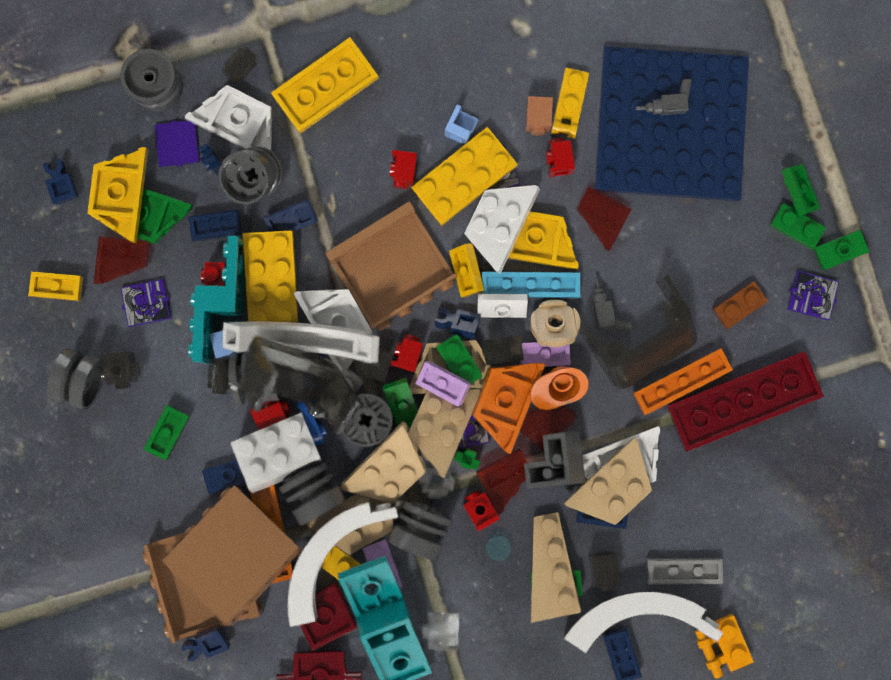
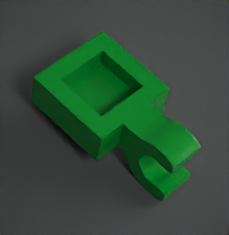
[453,448,480,470]

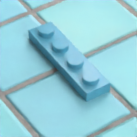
[481,272,580,298]

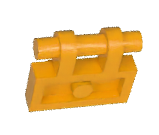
[695,614,754,679]

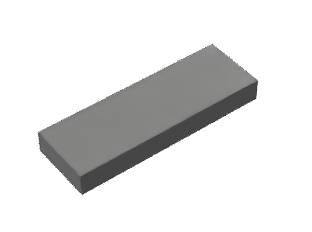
[646,558,723,585]

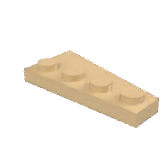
[530,512,581,623]

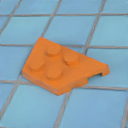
[472,362,545,454]

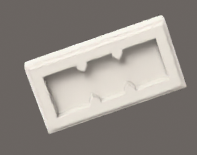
[477,294,528,318]

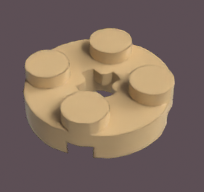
[530,300,580,347]

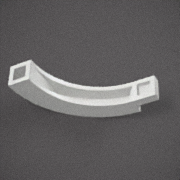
[222,322,379,363]
[288,501,399,627]
[564,592,723,653]

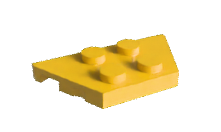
[87,147,148,243]
[508,211,579,270]

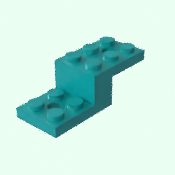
[188,236,245,364]
[338,555,432,680]

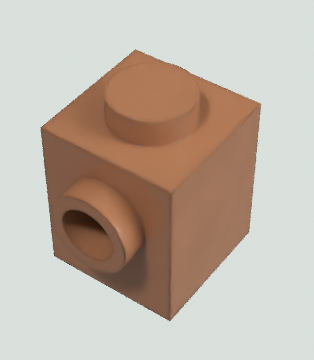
[525,96,553,136]

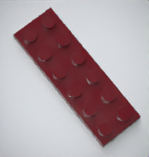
[666,351,824,452]

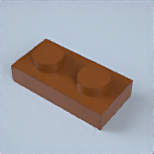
[712,281,768,329]

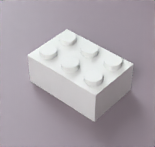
[230,413,322,493]

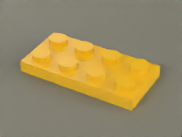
[271,37,379,134]
[411,127,518,226]
[243,231,299,323]

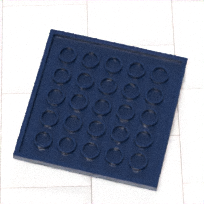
[594,46,749,201]

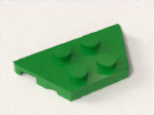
[107,189,193,245]

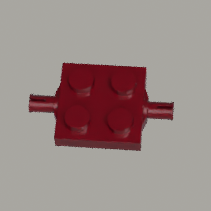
[276,650,363,680]

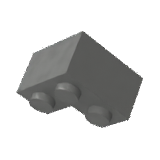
[524,432,586,489]

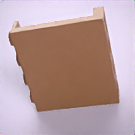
[325,201,457,331]
[162,485,303,626]
[143,532,263,644]

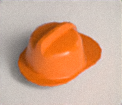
[530,366,588,410]

